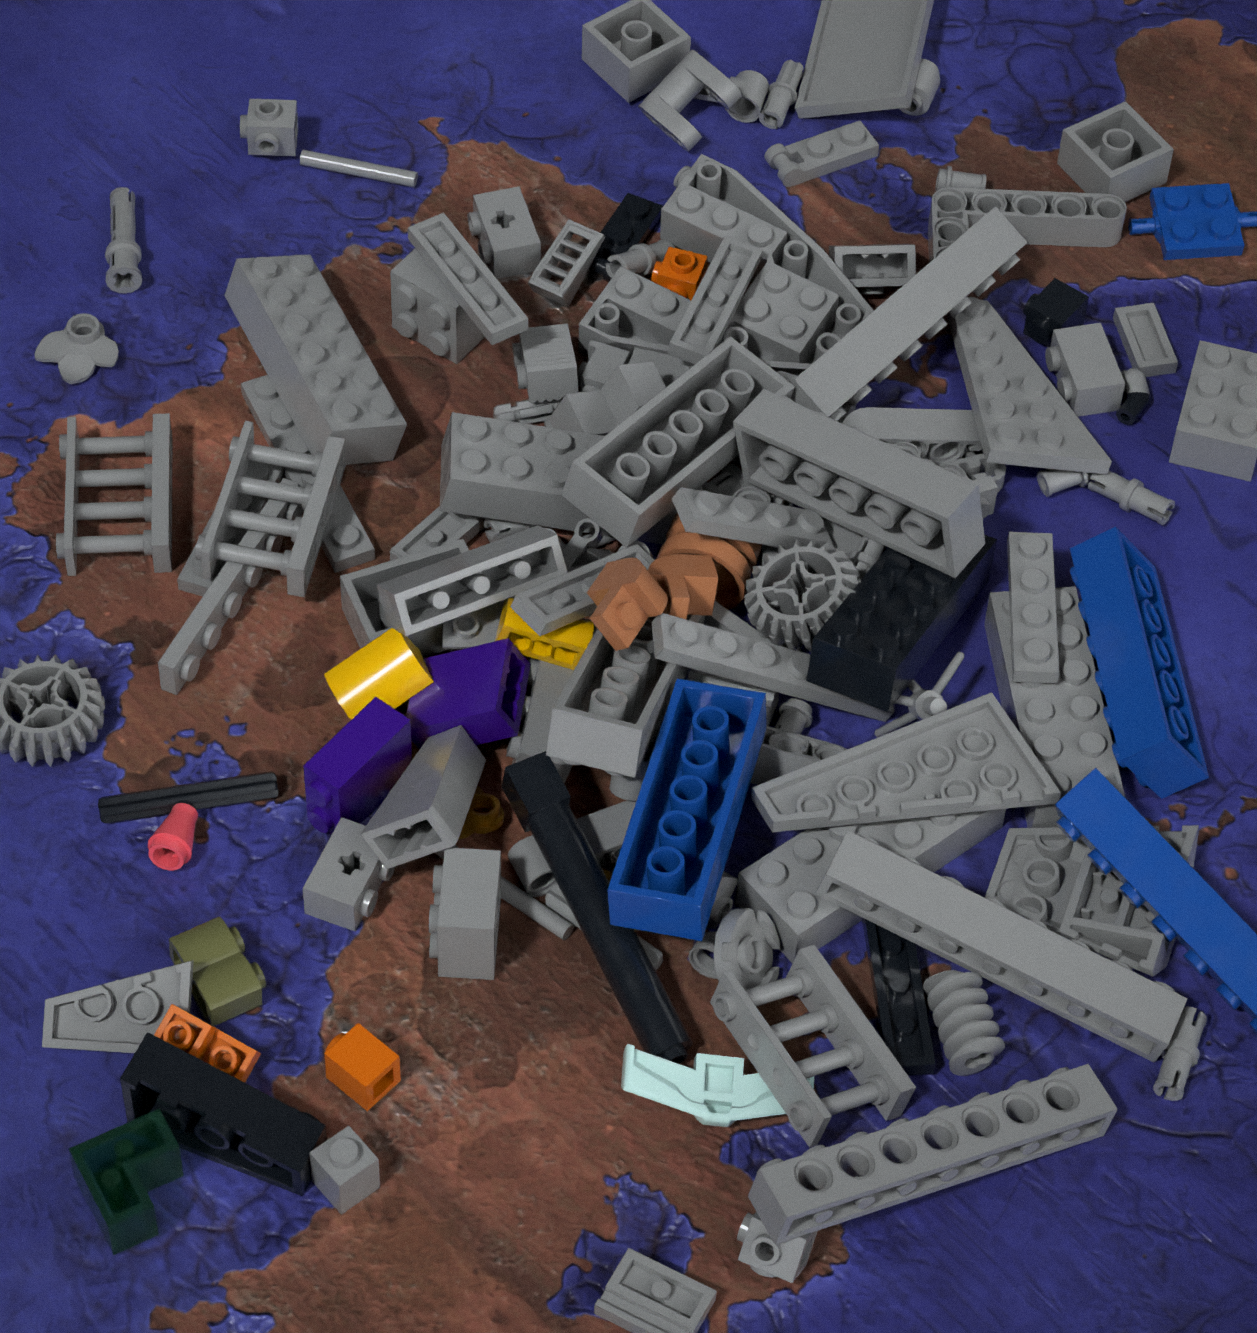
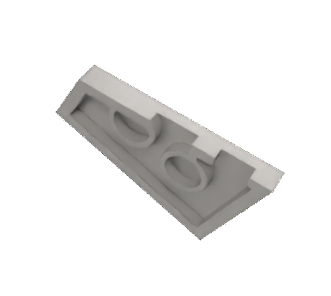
[42,960,194,1053]

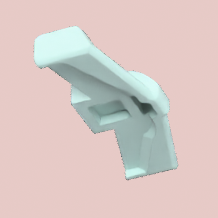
[621,1044,815,1127]

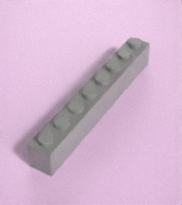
[790,206,1028,421]
[816,830,1188,1063]

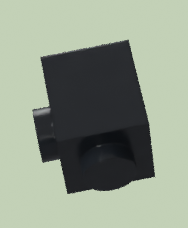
[1023,278,1089,347]

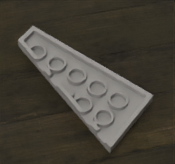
[946,297,1112,474]
[751,692,1061,833]

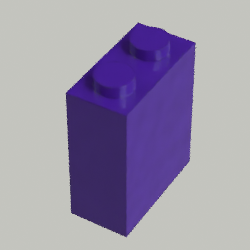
[406,638,531,749]
[303,697,412,835]

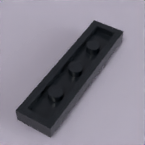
[862,918,935,1075]

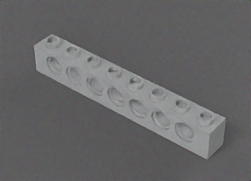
[748,1064,1118,1245]

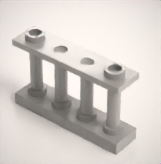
[56,413,173,576]
[195,421,346,597]
[710,945,916,1148]

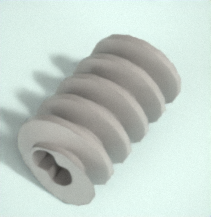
[923,970,1005,1076]

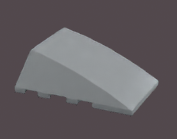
[985,825,1199,977]

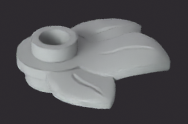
[35,313,119,384]

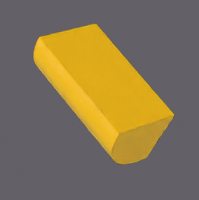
[495,597,594,670]
[324,628,434,720]

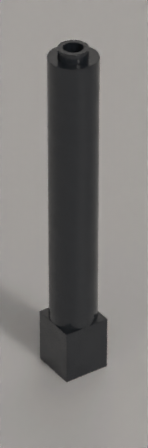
[502,751,693,1064]

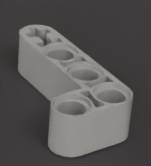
[842,407,983,465]

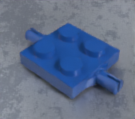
[1128,183,1257,260]

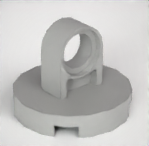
[688,908,780,990]

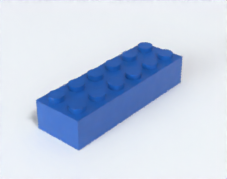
[1070,526,1209,799]
[607,679,767,941]

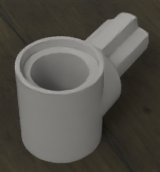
[693,70,769,123]

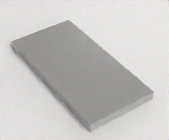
[795,0,934,119]

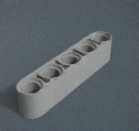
[508,800,636,897]

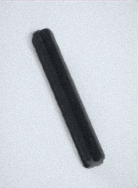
[98,771,279,823]

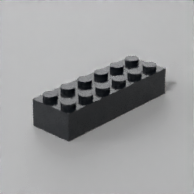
[806,535,997,712]

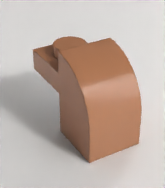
[648,554,718,620]
[587,557,668,651]

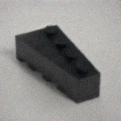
[120,1032,327,1196]

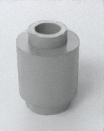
[899,59,940,116]

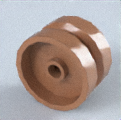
[656,513,762,610]

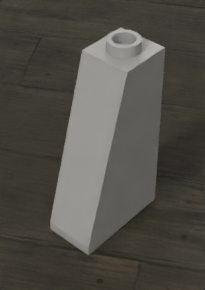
[361,725,486,869]

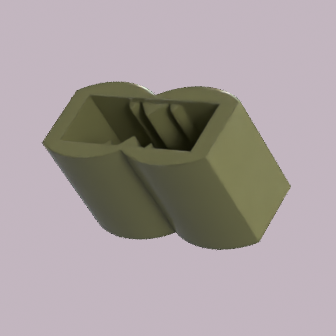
[169,916,266,1026]

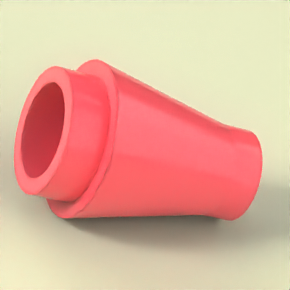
[148,803,198,871]

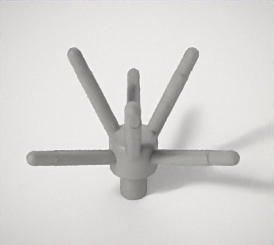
[875,652,964,737]

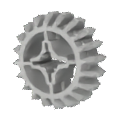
[744,538,861,652]
[0,654,105,767]

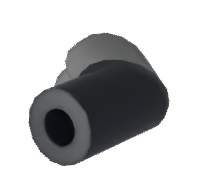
[1116,368,1151,425]

